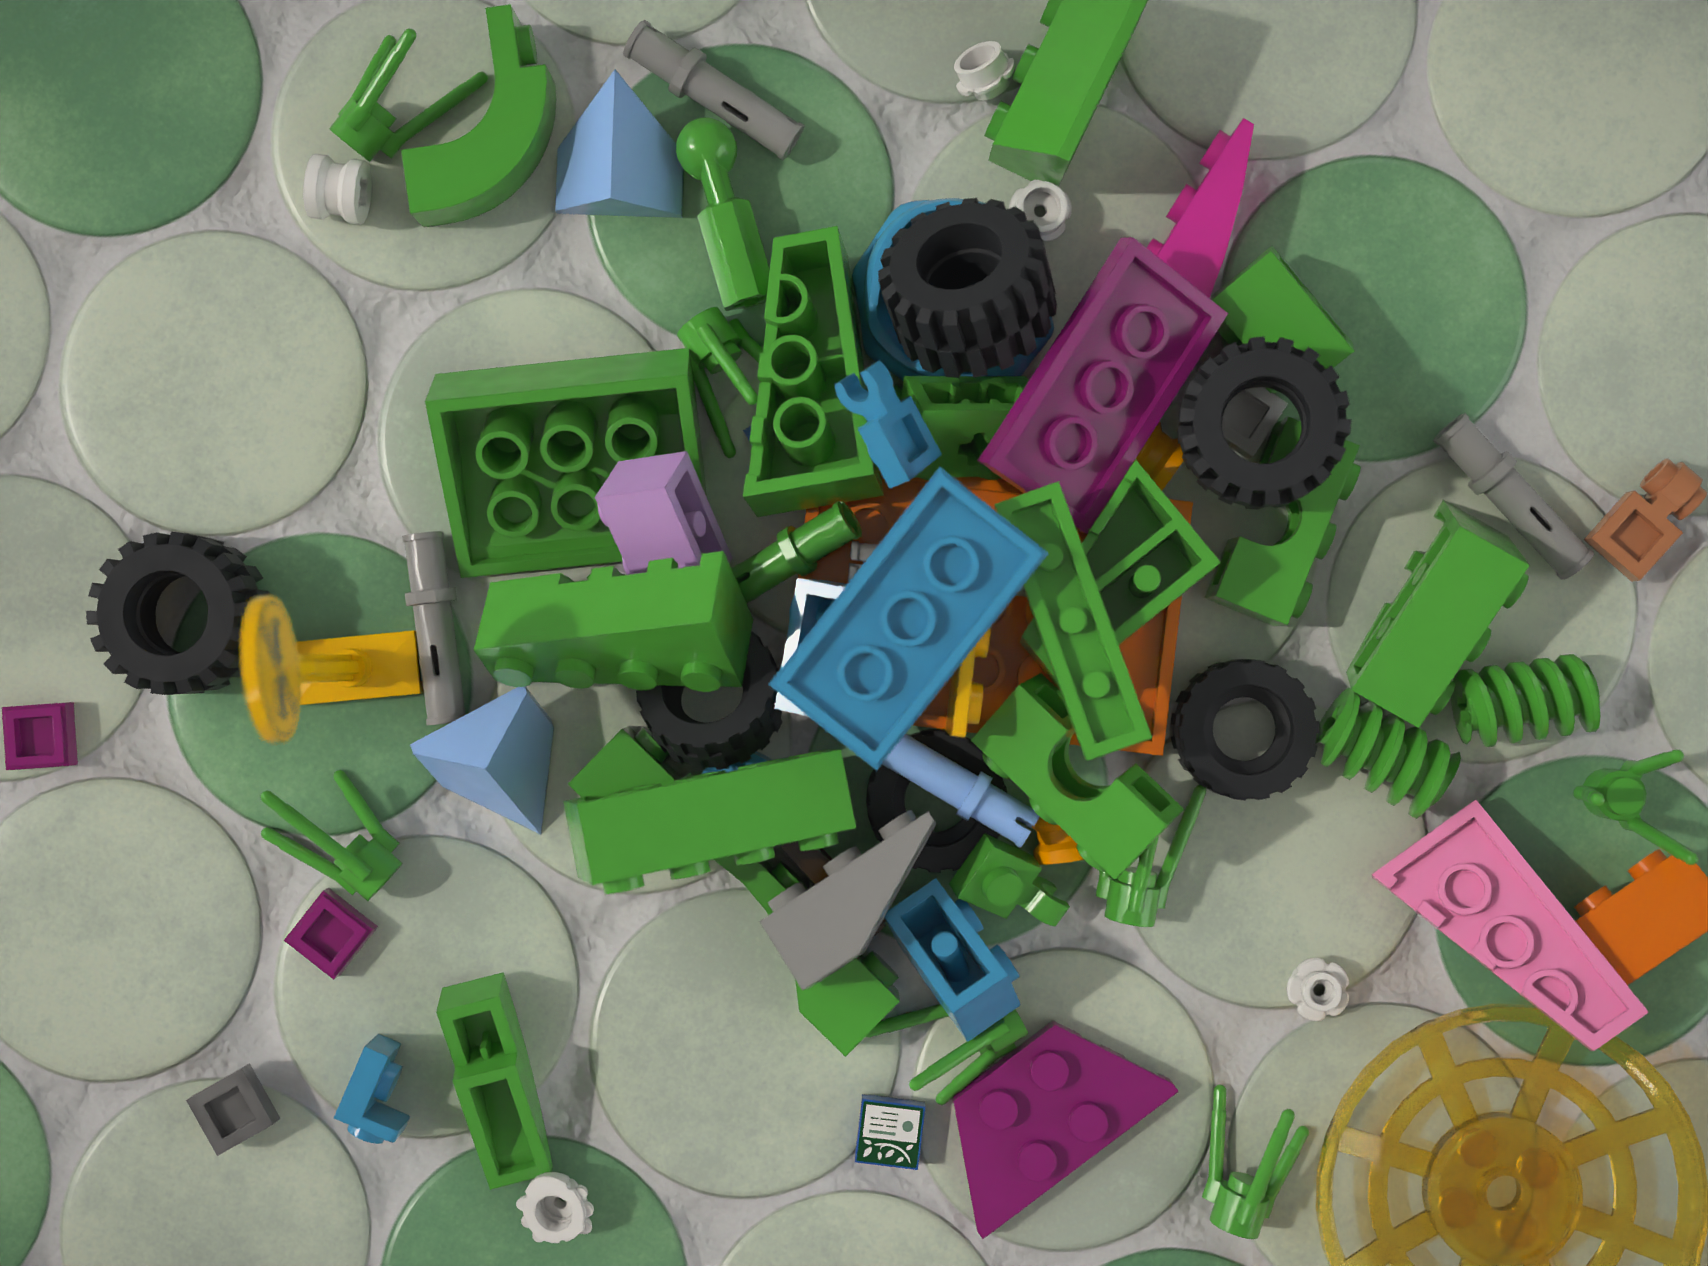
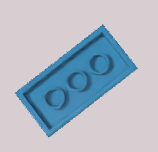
[768,468,1048,770]

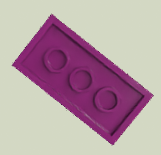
[978,237,1228,534]

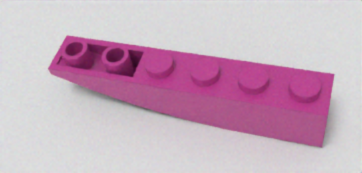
[1146,118,1254,298]

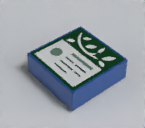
[855,1094,926,1170]

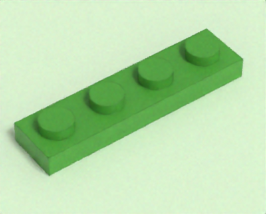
[994,481,1152,761]

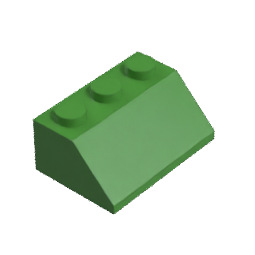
[984,0,1148,187]

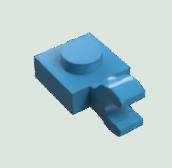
[835,361,942,488]

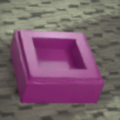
[2,702,78,771]
[284,888,378,980]

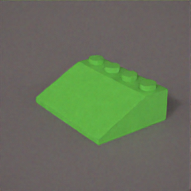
[425,348,707,578]

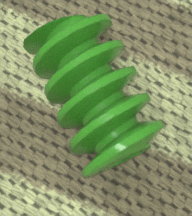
[1451,654,1601,747]
[1315,688,1461,819]

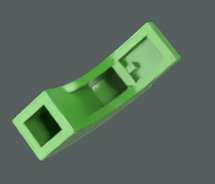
[401,4,556,228]

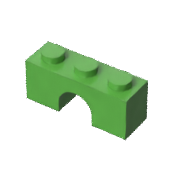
[1204,416,1361,626]
[971,673,1184,880]

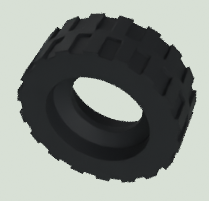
[636,631,783,770]
[1170,659,1320,801]
[866,729,1007,873]

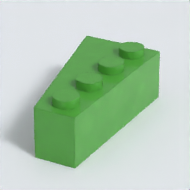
[743,226,884,517]
[474,551,753,692]
[563,749,856,894]

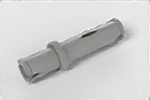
[623,20,805,161]
[1433,413,1594,580]
[402,531,466,726]

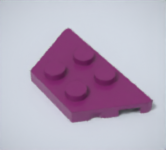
[953,1020,1179,1239]

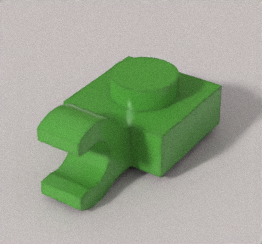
[949,833,1070,927]

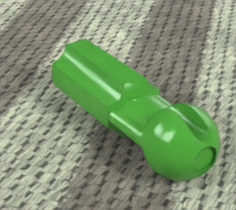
[676,117,770,311]

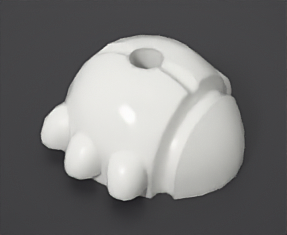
[516,1172,594,1243]

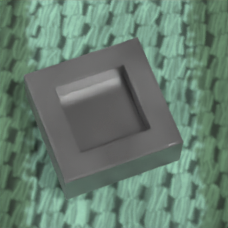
[186,1063,281,1156]

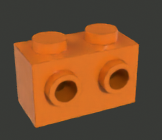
[1574,849,1708,986]

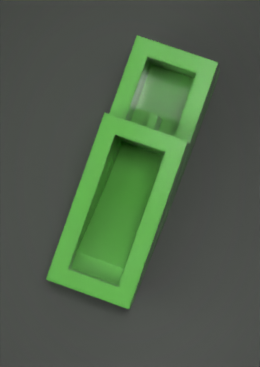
[436,972,553,1190]

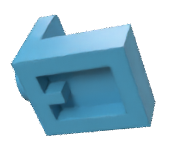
[334,1033,410,1144]

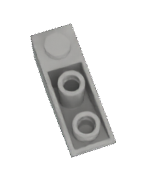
[759,810,936,990]

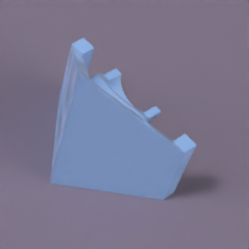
[555,69,684,218]
[410,687,554,835]

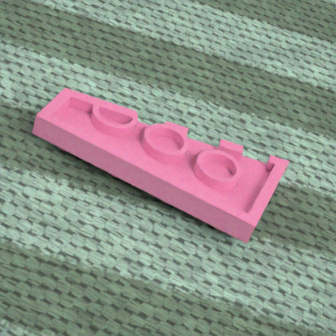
[1372,800,1649,1051]

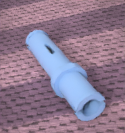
[882,734,1039,848]

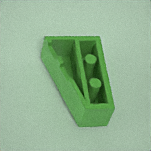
[1020,459,1221,690]
[1346,500,1530,728]

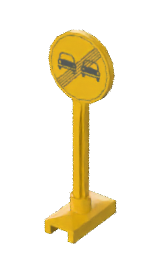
[241,595,424,744]

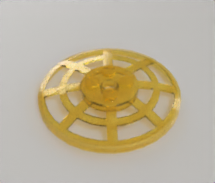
[1315,1003,1708,1266]

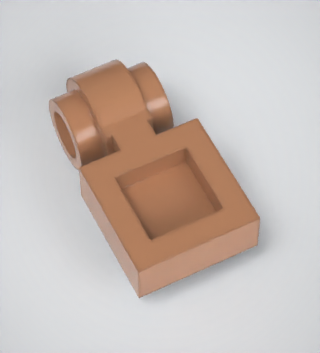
[1583,458,1707,581]

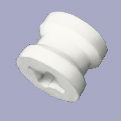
[303,154,372,225]

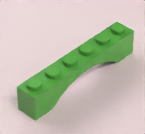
[568,726,900,1057]

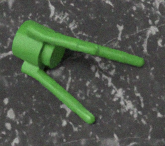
[329,28,488,162]
[677,307,763,458]
[1573,749,1699,865]
[260,770,403,901]
[1096,785,1206,927]
[866,1004,1028,1105]
[1202,1084,1309,1239]

